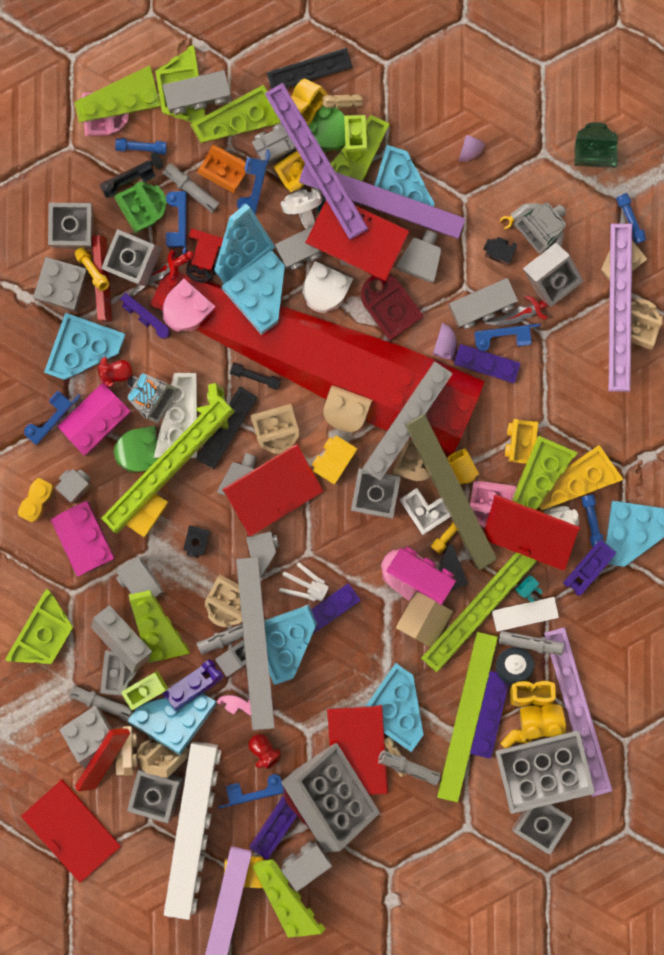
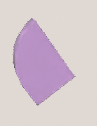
[459,135,485,162]
[432,323,457,361]

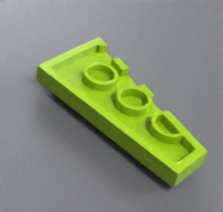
[74,65,161,123]
[190,85,281,144]
[330,115,390,182]
[511,436,578,510]
[129,590,190,663]
[252,860,325,938]

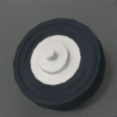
[496,647,534,685]

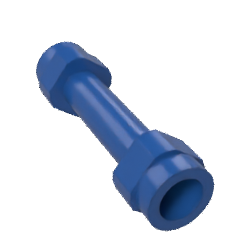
[115,138,167,155]
[616,193,647,244]
[581,494,604,547]

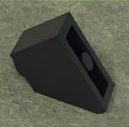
[438,545,468,591]

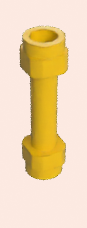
[75,247,109,291]
[430,522,457,554]

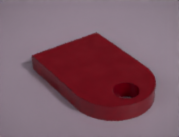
[361,275,424,341]

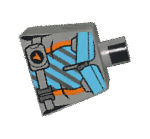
[127,373,179,423]

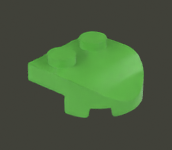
[308,106,345,153]
[114,182,167,234]
[114,426,159,473]

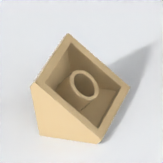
[396,591,453,647]

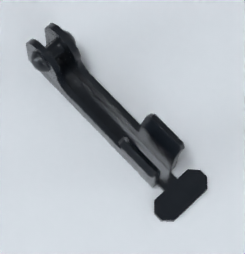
[99,152,164,198]

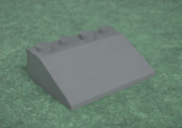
[496,731,595,814]
[281,743,380,853]

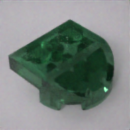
[574,122,618,168]

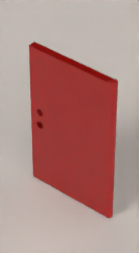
[305,200,410,281]
[222,444,323,537]
[484,494,580,571]
[327,705,388,795]
[21,779,121,883]

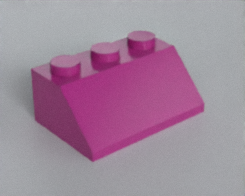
[57,384,132,457]
[51,501,116,577]
[386,546,456,605]

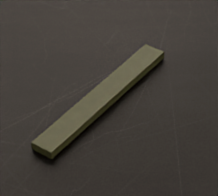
[405,414,497,570]

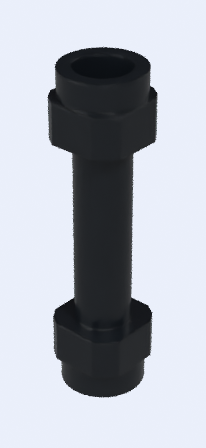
[230,362,281,391]

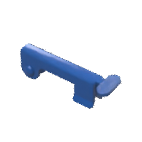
[237,149,271,215]
[166,191,188,254]
[474,323,541,351]
[24,391,80,445]
[218,774,283,809]

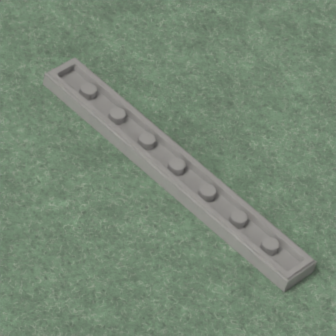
[236,557,274,731]

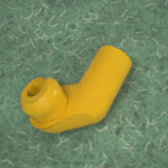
[500,729,532,749]

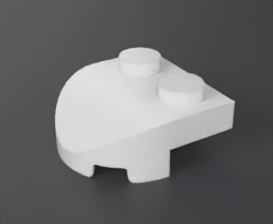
[302,261,353,313]

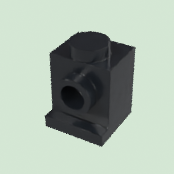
[483,237,517,266]
[183,525,211,558]

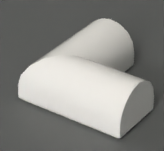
[399,488,451,535]

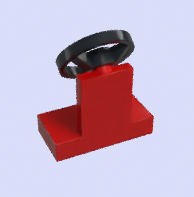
[186,228,223,283]

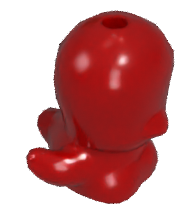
[97,357,132,387]
[248,734,281,769]

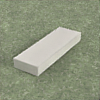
[492,597,559,631]

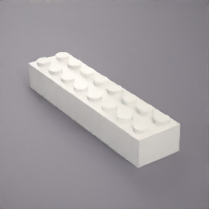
[164,741,221,920]

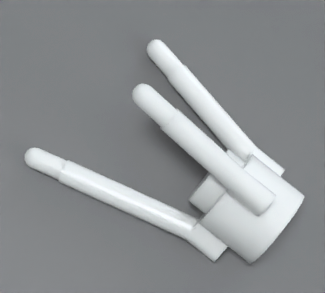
[279,563,329,602]

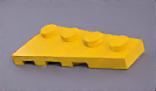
[539,445,623,511]

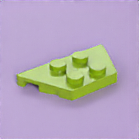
[155,45,205,123]
[5,589,74,664]

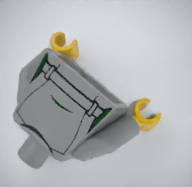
[500,203,566,259]

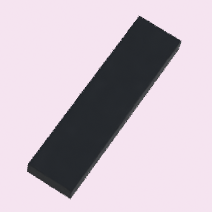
[266,48,353,90]
[196,387,258,469]

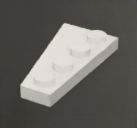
[154,373,197,458]

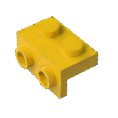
[273,150,305,192]
[505,419,538,464]

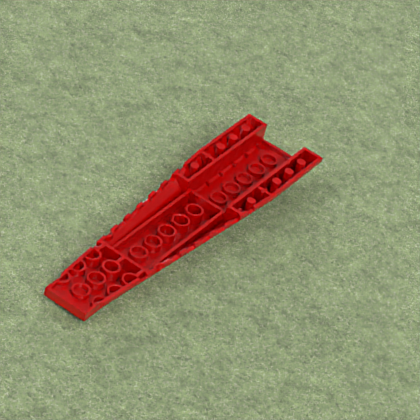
[150,272,485,457]

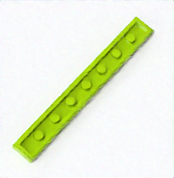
[101,396,235,534]
[421,547,537,672]
[437,632,498,802]

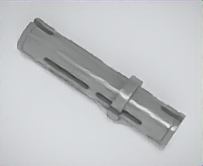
[163,163,220,213]
[197,624,243,655]
[499,631,564,656]
[69,685,132,721]
[378,750,440,786]

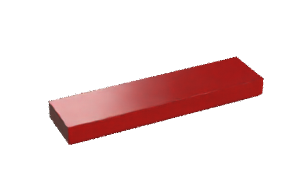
[92,235,112,322]
[75,728,131,792]

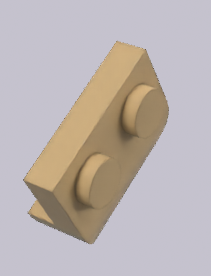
[631,299,662,350]
[323,385,372,432]
[251,404,299,454]
[393,439,430,481]
[205,574,242,627]
[116,726,137,776]
[137,740,190,778]

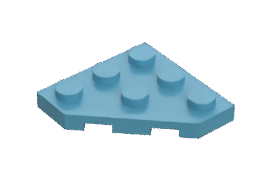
[374,145,435,207]
[214,204,275,284]
[222,250,285,335]
[44,313,126,380]
[606,501,664,567]
[264,605,317,685]
[365,663,424,752]
[128,693,217,755]

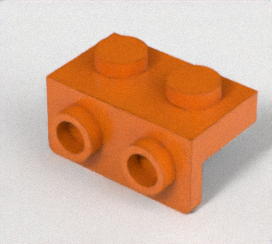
[197,145,246,194]

